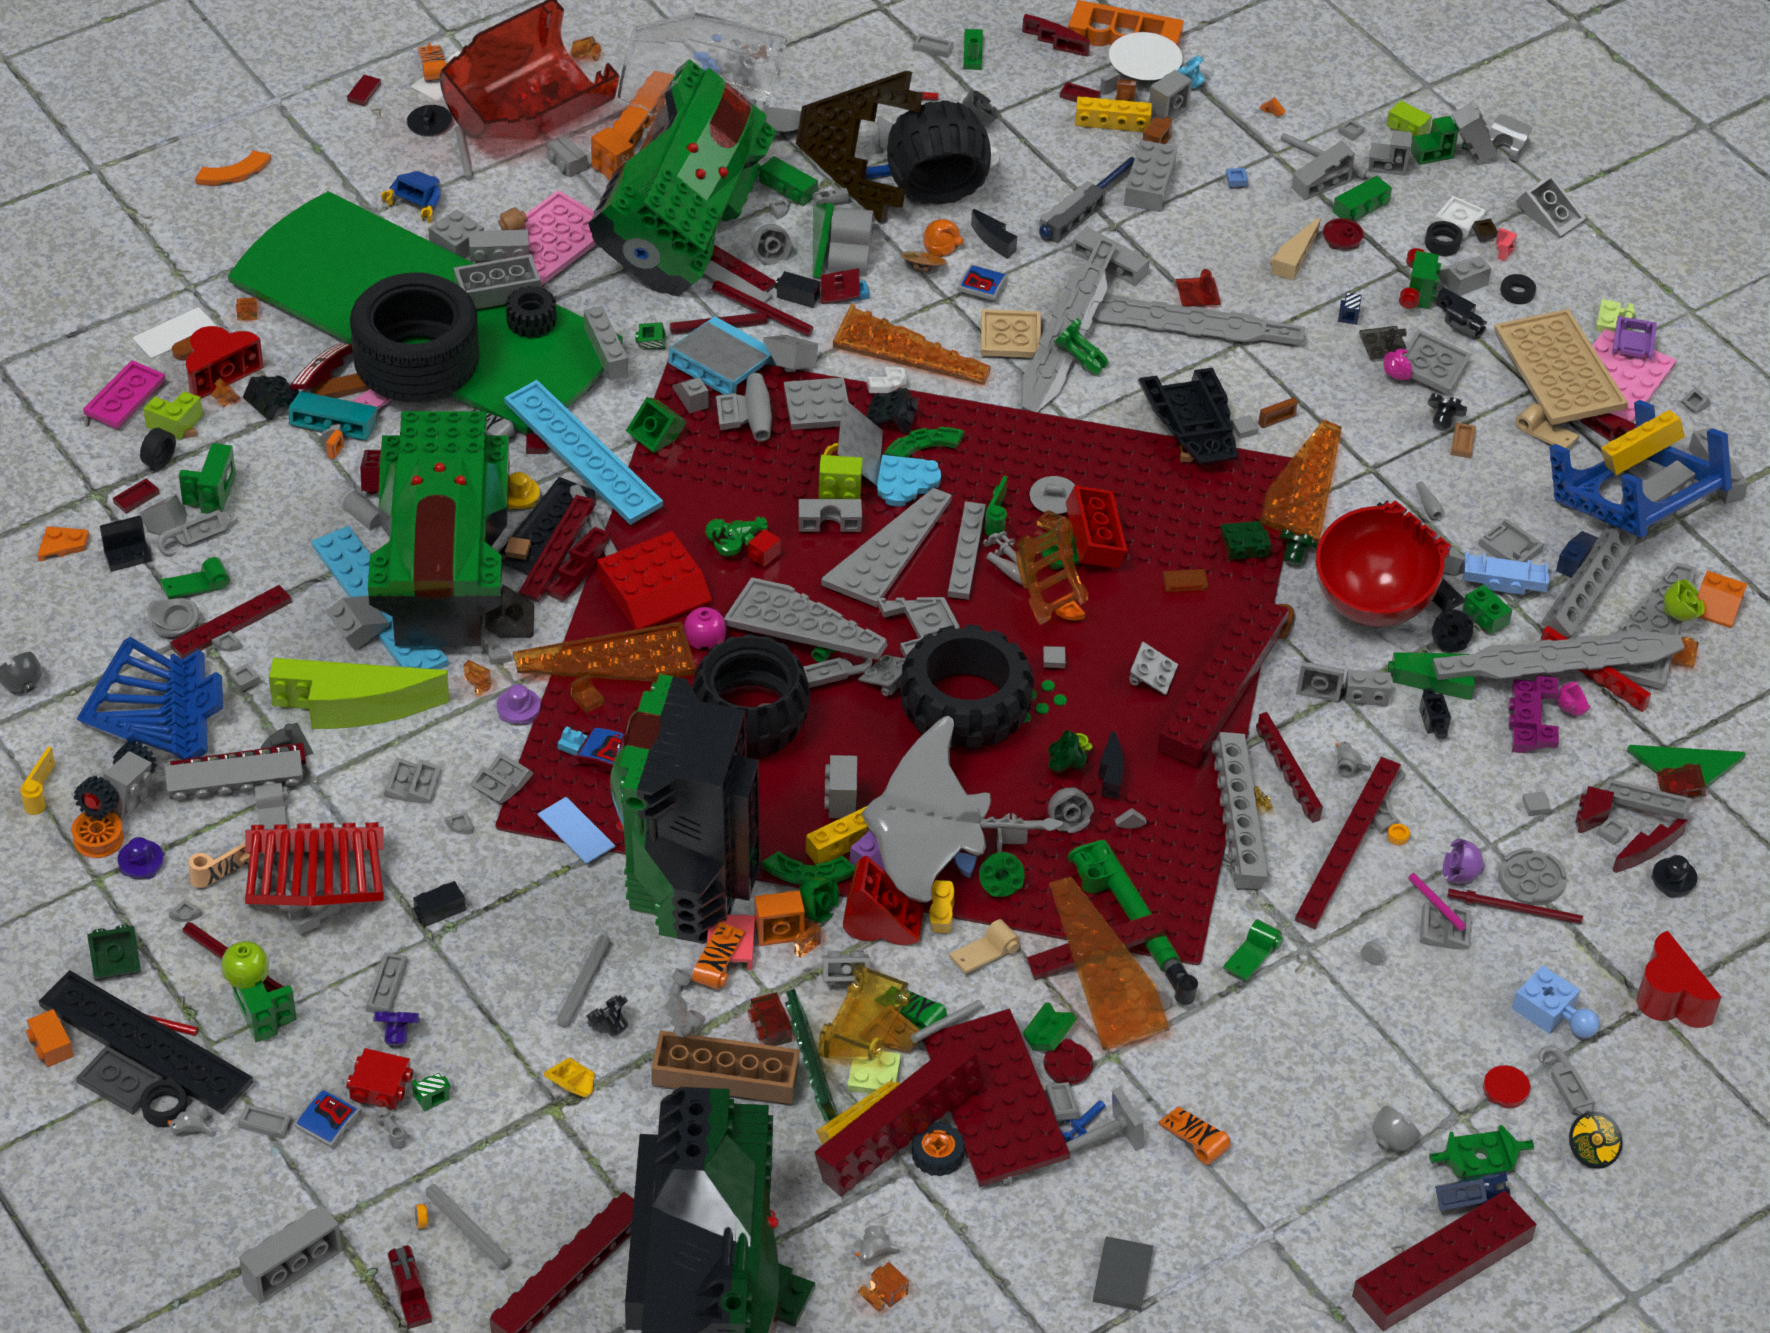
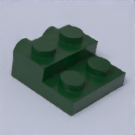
[1220,521,1271,560]
[87,924,141,980]
[778,1264,815,1327]

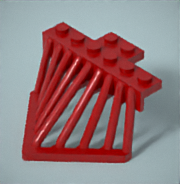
[245,822,384,906]

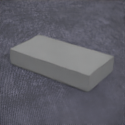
[913,34,954,58]
[1046,1082,1078,1121]
[238,1104,292,1139]

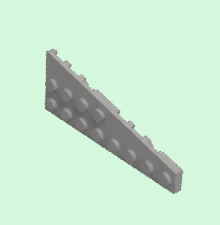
[821,488,952,607]

